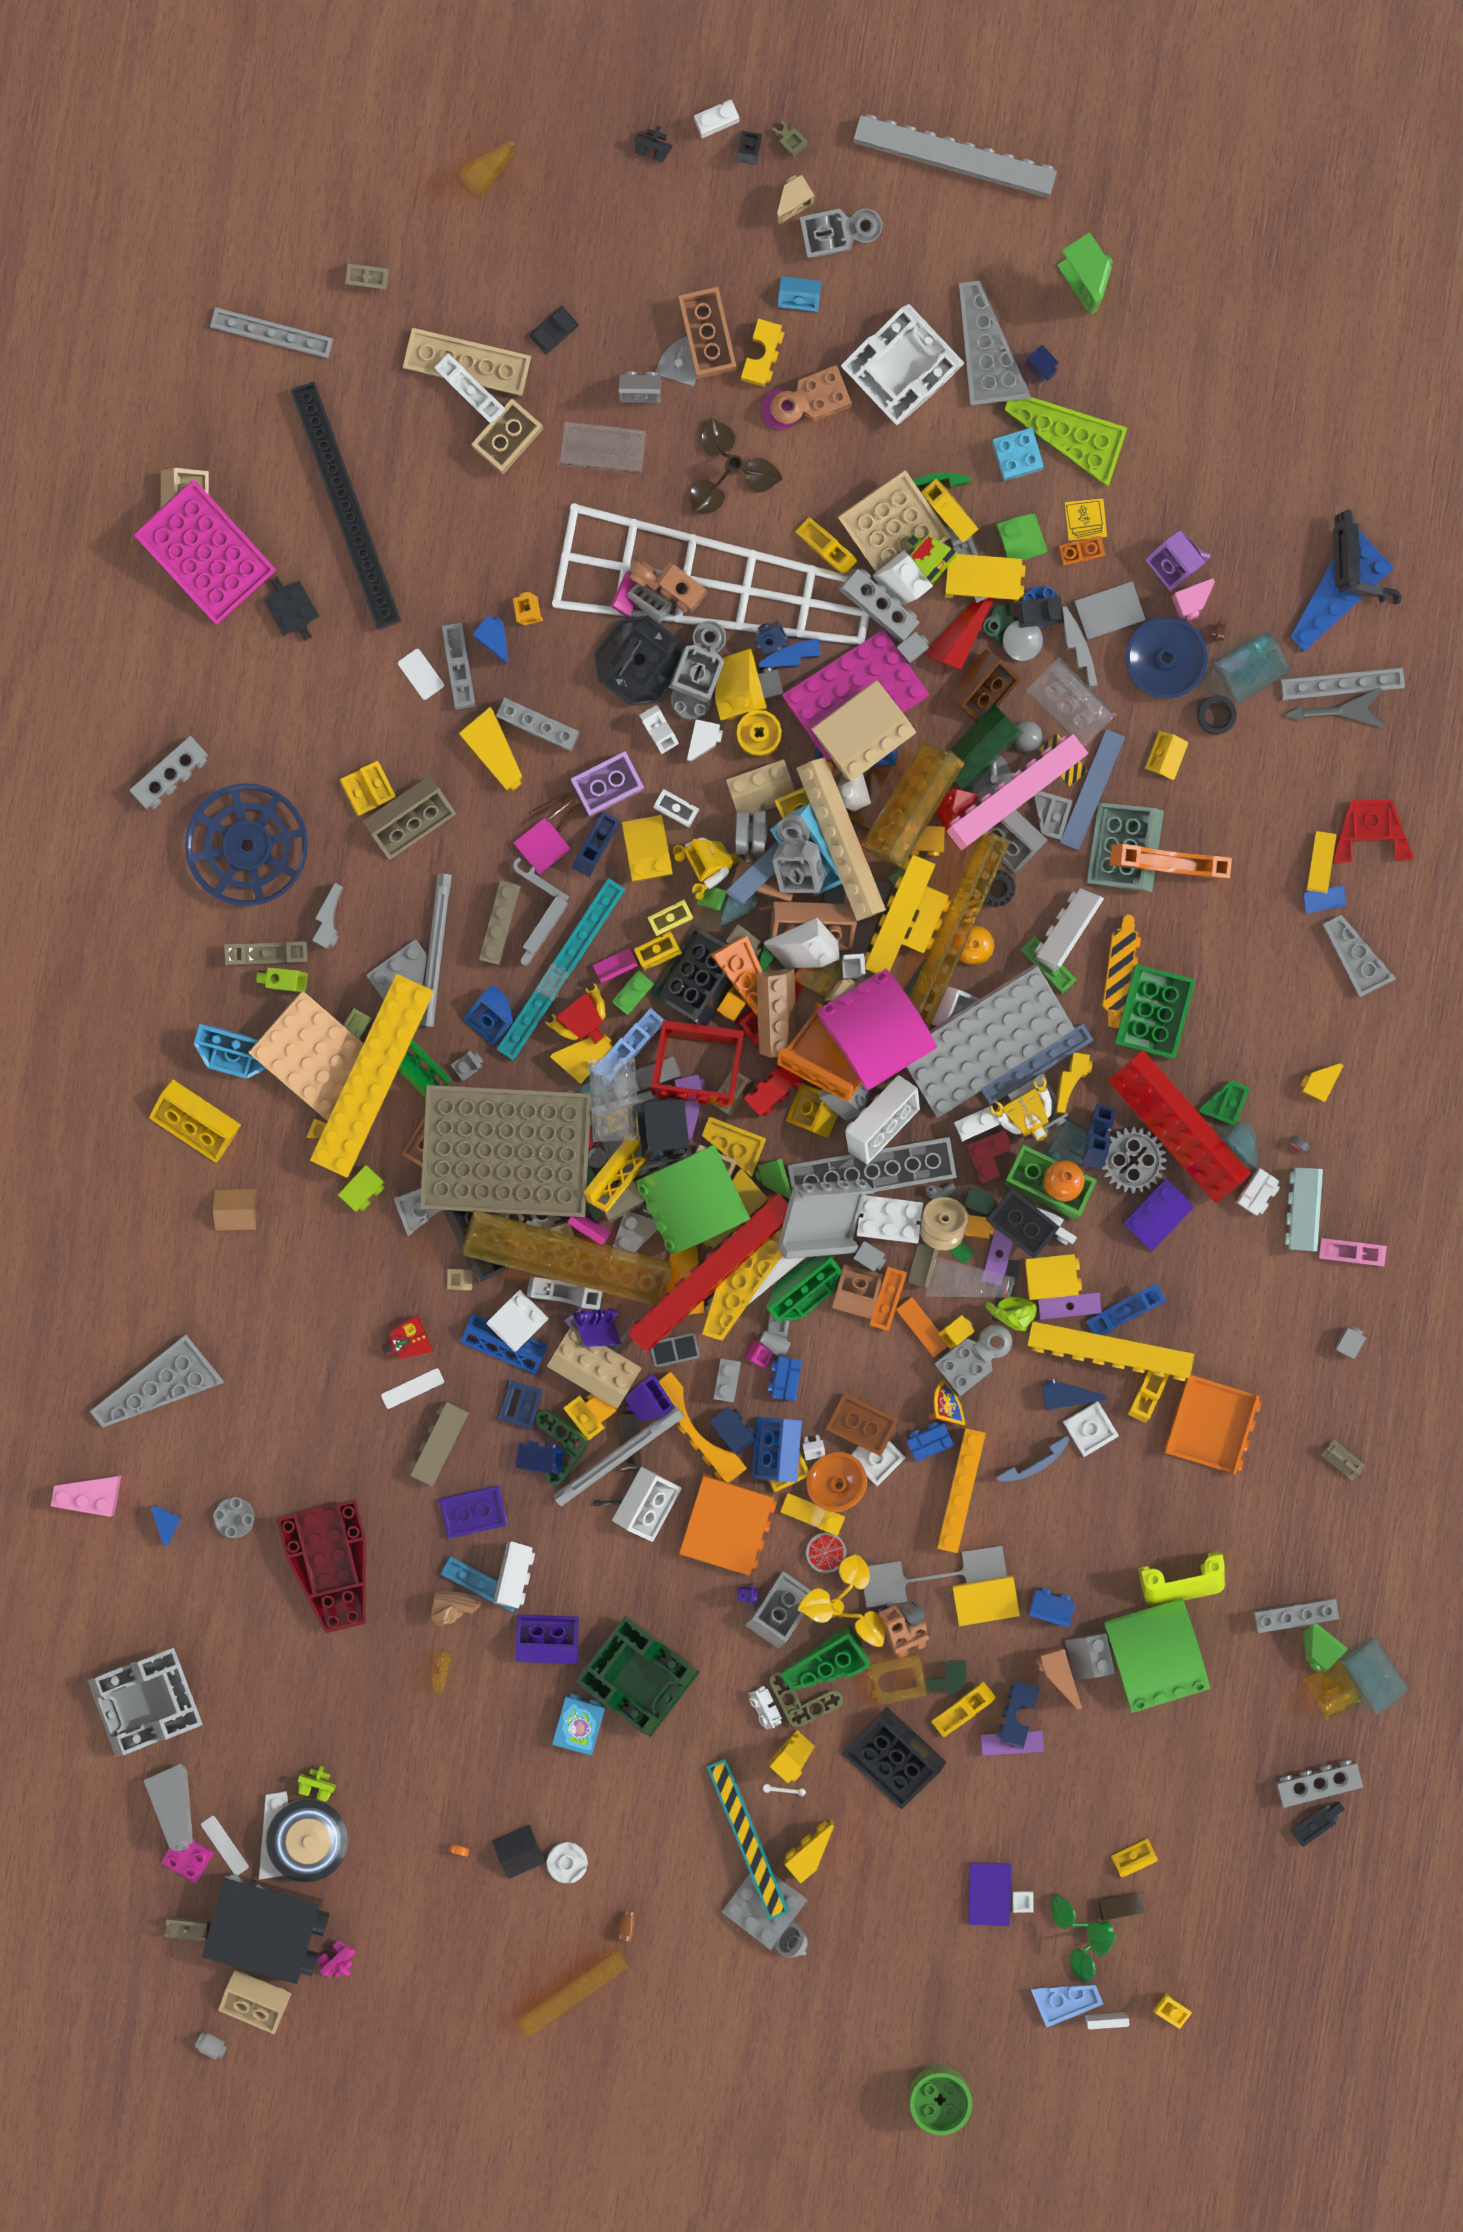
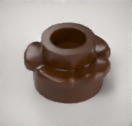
[1212,622,1226,642]

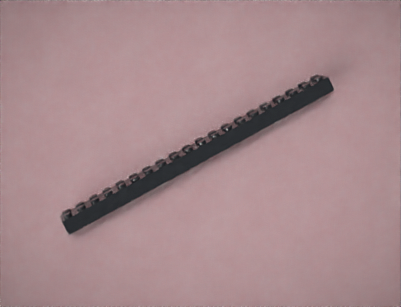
[291,381,402,631]

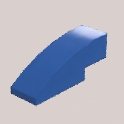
[759,639,820,669]

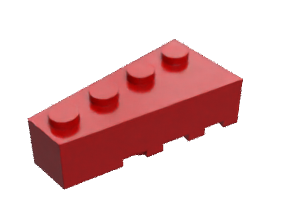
[743,1066,805,1117]

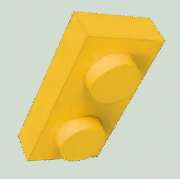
[564,1396,605,1441]

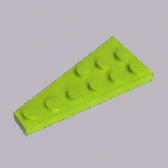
[1004,397,1127,487]

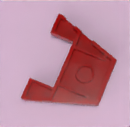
[1333,799,1414,863]

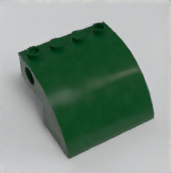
[575,1616,700,1737]

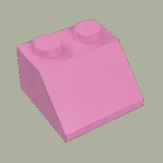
[1172,578,1215,622]

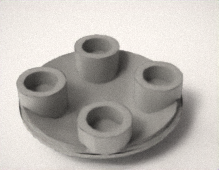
[1003,620,1043,661]
[671,689,712,719]
[213,1497,255,1538]

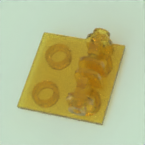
[795,956,842,998]

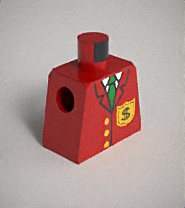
[381,1315,433,1359]

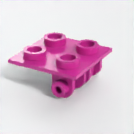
[161,1839,214,1884]

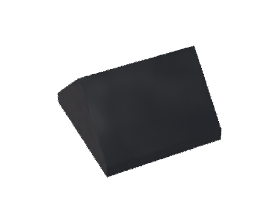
[492,1825,546,1879]

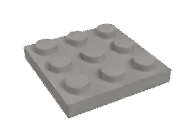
[722,1874,808,1950]

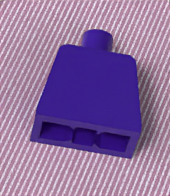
[625,1374,674,1421]

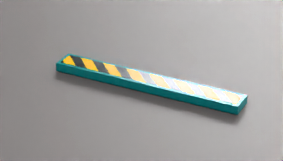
[707,1759,789,1920]

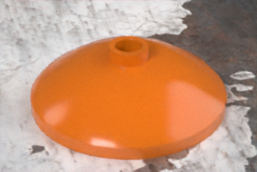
[806,1452,867,1512]

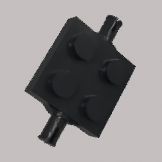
[263,576,319,641]

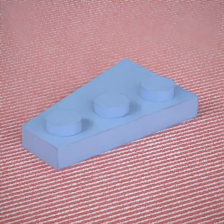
[1031,1984,1103,2028]

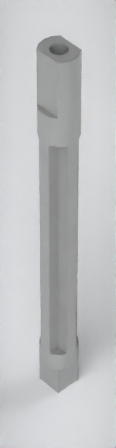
[419,873,452,1027]
[554,1406,684,1506]

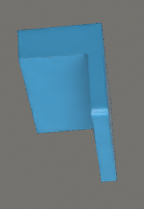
[778,276,822,312]

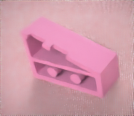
[51,1475,121,1517]

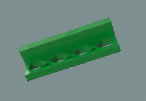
[398,1039,452,1099]

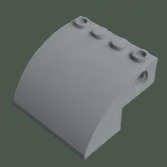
[87,1648,203,1757]

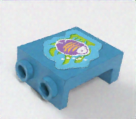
[552,1693,606,1756]

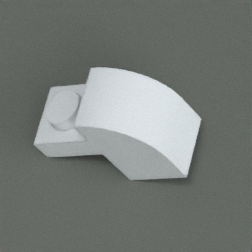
[639,705,679,754]

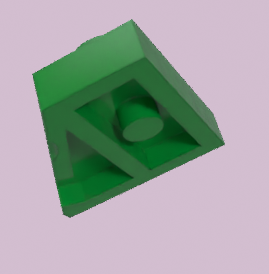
[1198,1080,1250,1126]

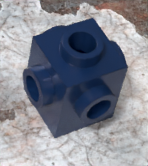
[754,620,788,654]

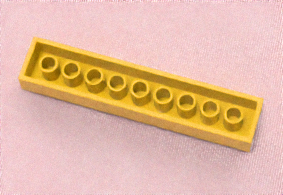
[310,973,435,1177]

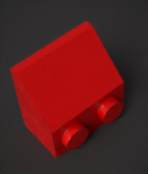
[934,788,978,831]

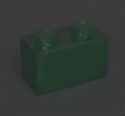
[963,1187,996,1215]

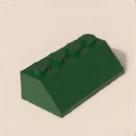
[938,703,1024,791]

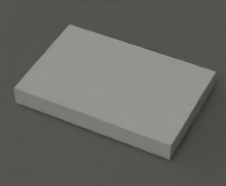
[1074,581,1146,640]

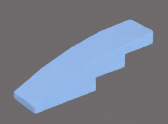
[595,1008,664,1082]

